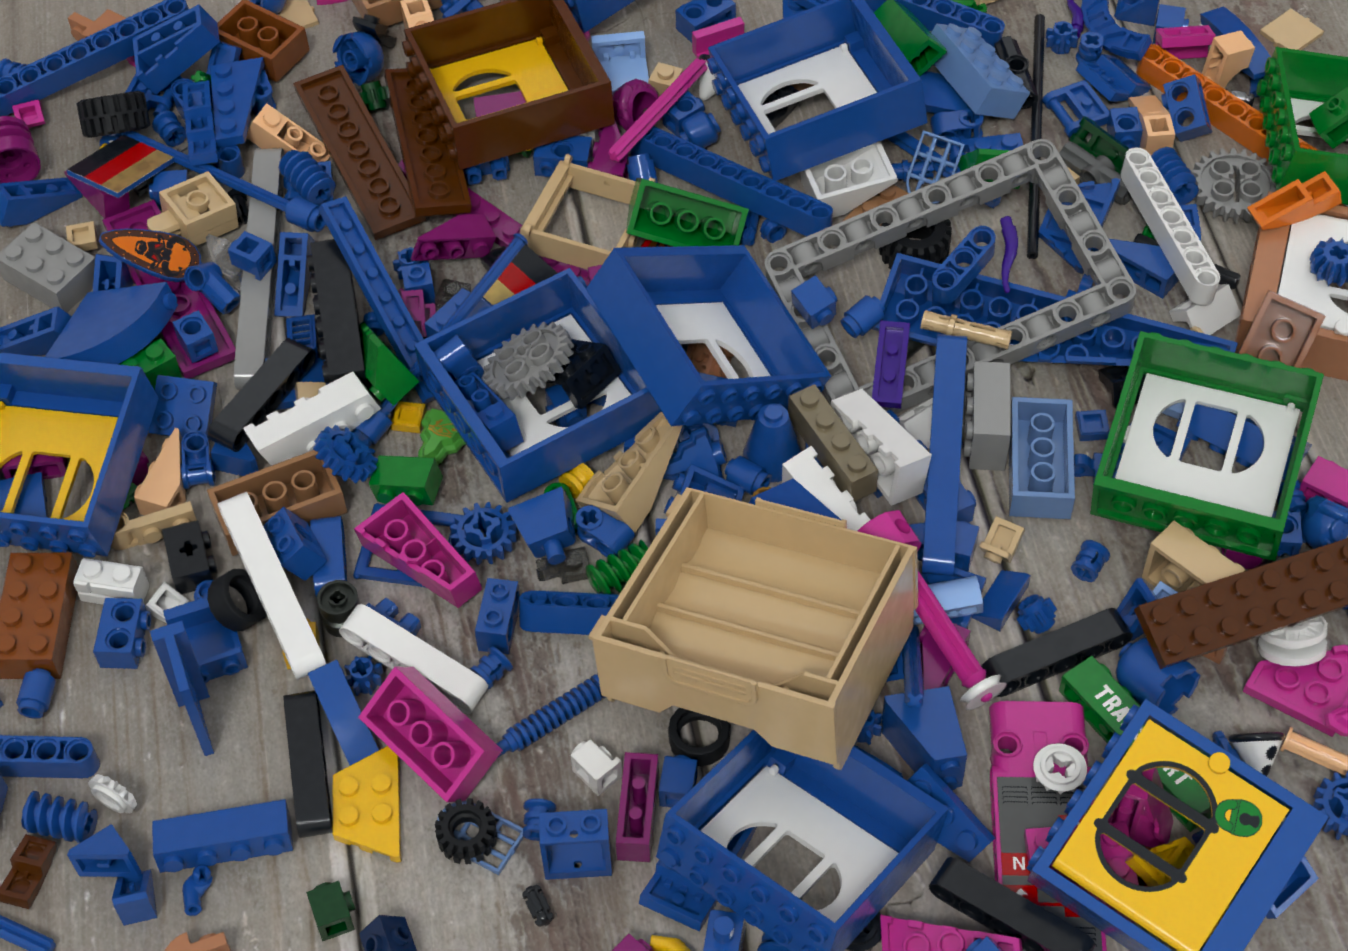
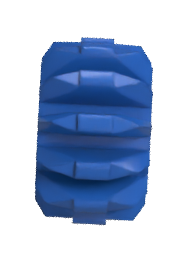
[1310,237,1348,287]

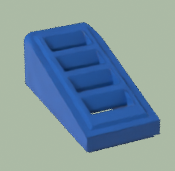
[286,314,320,358]

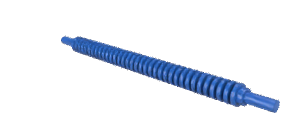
[496,673,606,758]

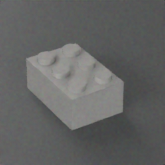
[0,222,95,313]
[963,361,1011,471]

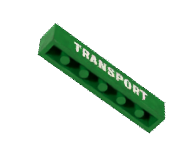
[1059,656,1212,832]

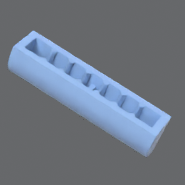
[913,576,983,625]

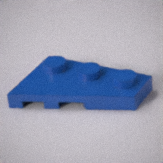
[907,763,995,862]

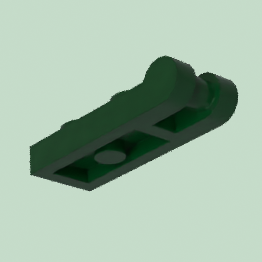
[1069,116,1130,174]

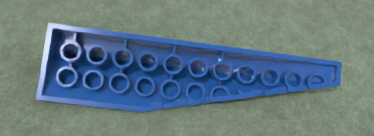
[872,253,1238,366]

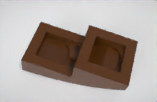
[0,834,57,909]

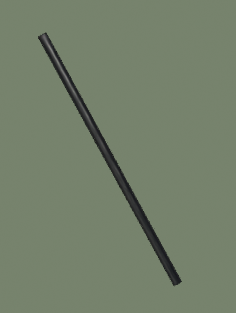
[1027,14,1045,259]

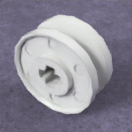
[1258,616,1328,667]

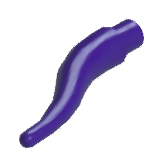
[1067,0,1084,39]
[1000,216,1018,293]

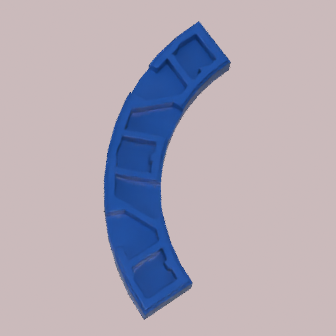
[1081,0,1152,61]

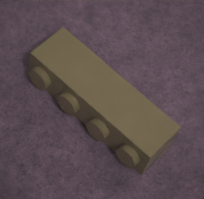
[788,384,878,502]

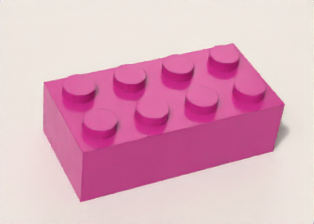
[358,666,503,802]

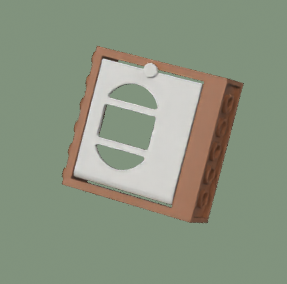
[1235,191,1348,381]

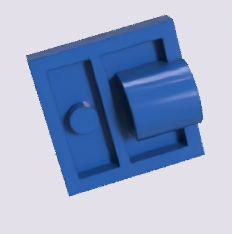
[149,375,217,440]

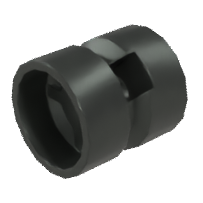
[317,580,360,638]

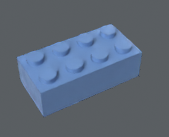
[931,23,1030,119]
[1009,397,1075,519]

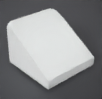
[145,581,189,623]

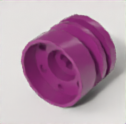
[0,116,41,183]

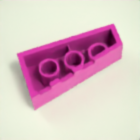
[354,492,482,608]

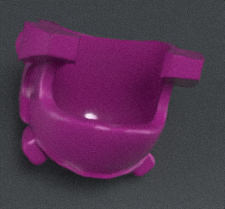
[612,79,662,131]

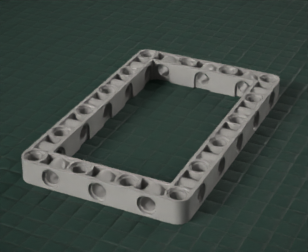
[764,139,1136,414]

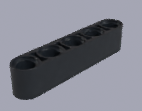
[208,338,316,452]
[981,608,1133,697]
[283,690,333,838]
[929,857,1095,951]

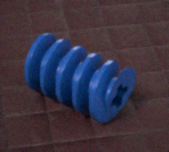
[1151,147,1199,205]
[278,150,336,205]
[21,791,98,843]

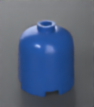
[1116,638,1200,715]

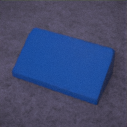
[972,570,1031,632]

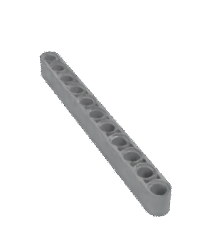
[234,148,285,390]

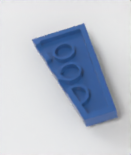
[210,57,265,147]

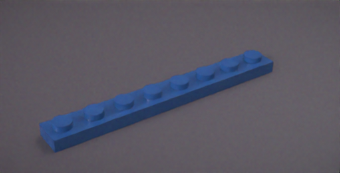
[318,196,435,404]

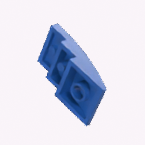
[639,802,757,932]

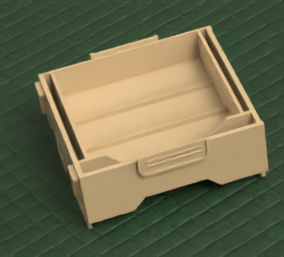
[588,487,918,770]

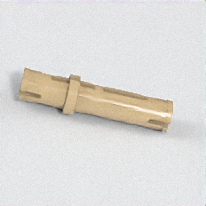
[920,310,1012,350]

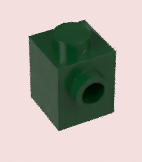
[306,881,356,942]

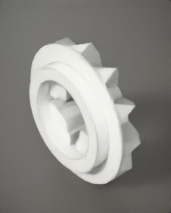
[1033,743,1087,795]
[88,774,137,813]

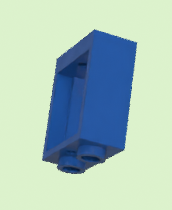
[539,809,612,880]

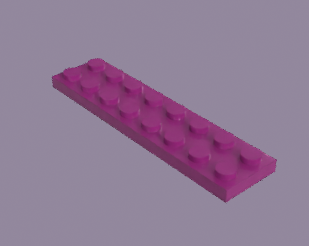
[102,200,236,379]

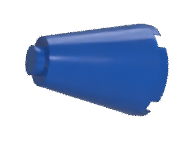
[743,403,802,483]

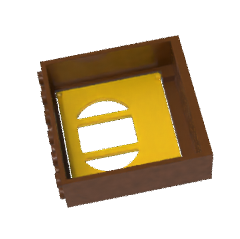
[402,0,615,170]

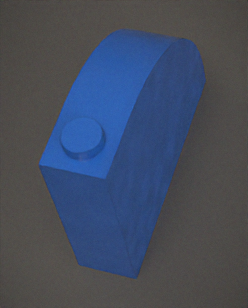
[45,282,178,364]

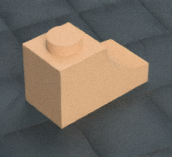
[1202,30,1255,89]

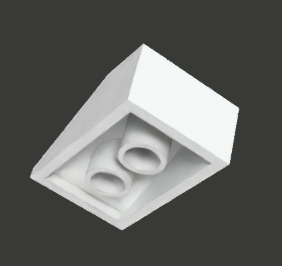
[801,141,898,218]

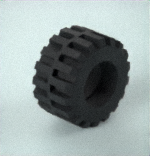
[76,91,151,138]
[879,219,952,269]

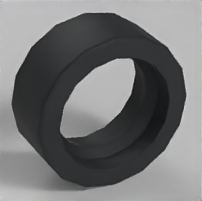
[207,569,266,631]
[668,708,730,767]

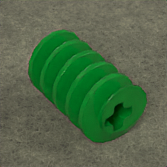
[585,540,648,594]

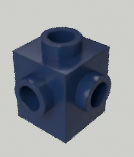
[359,915,417,951]

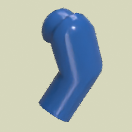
[182,865,213,916]

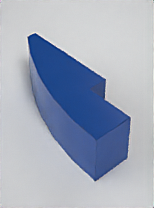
[308,660,379,766]

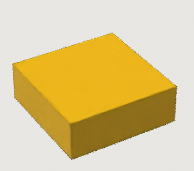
[391,401,426,433]

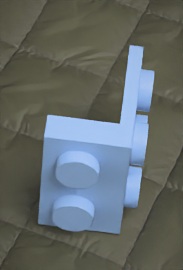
[591,31,649,95]

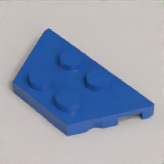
[1038,178,1121,274]

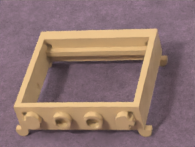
[520,154,656,270]

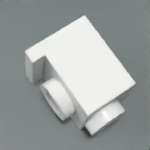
[571,739,623,796]

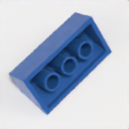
[1176,404,1312,481]

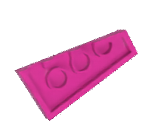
[880,915,1023,951]

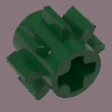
[359,80,389,111]

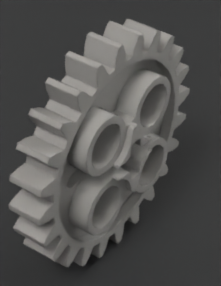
[1191,148,1276,224]
[483,322,574,400]

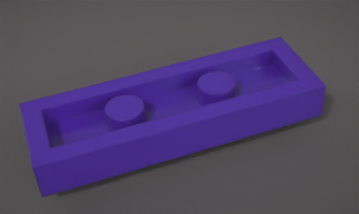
[872,320,910,409]

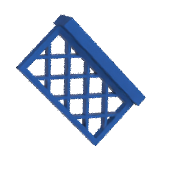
[150,621,214,756]

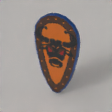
[99,229,201,282]

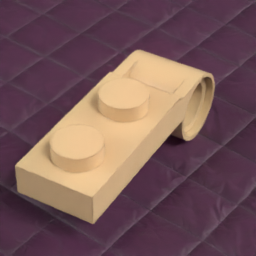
[111,501,197,550]

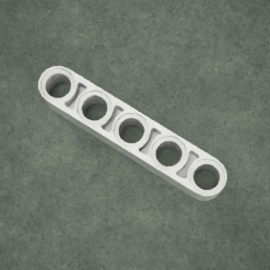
[339,604,488,714]

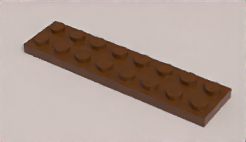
[293,65,426,240]
[385,68,471,217]
[1134,538,1348,669]

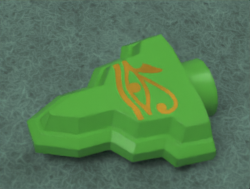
[418,408,466,465]

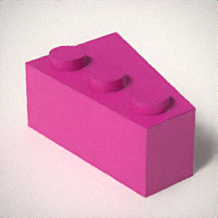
[1108,755,1174,848]

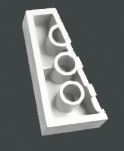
[243,372,381,466]
[830,389,932,506]
[782,446,870,531]

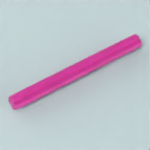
[608,58,707,162]

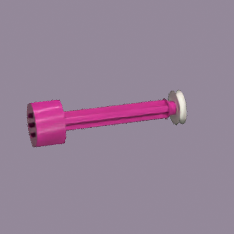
[857,510,1007,710]

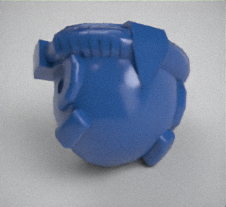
[1301,495,1348,549]

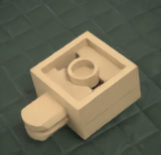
[147,171,239,246]

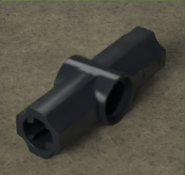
[994,36,1038,109]

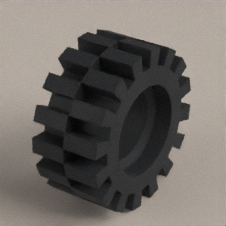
[435,798,497,864]

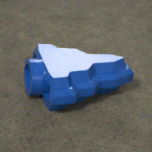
[663,426,727,481]

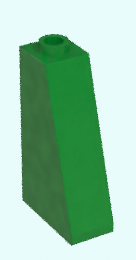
[874,0,947,77]

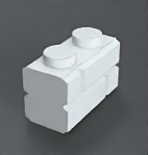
[73,558,149,604]

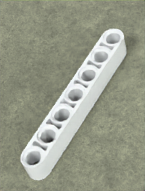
[1120,147,1220,305]
[217,491,326,680]

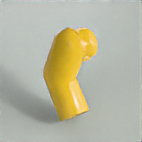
[650,935,691,951]

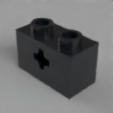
[162,520,218,594]

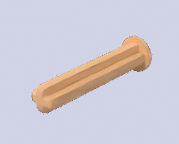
[1280,727,1348,775]

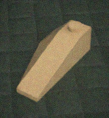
[575,412,682,534]

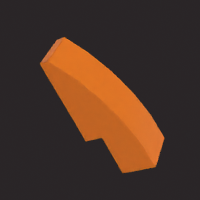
[1247,171,1342,230]

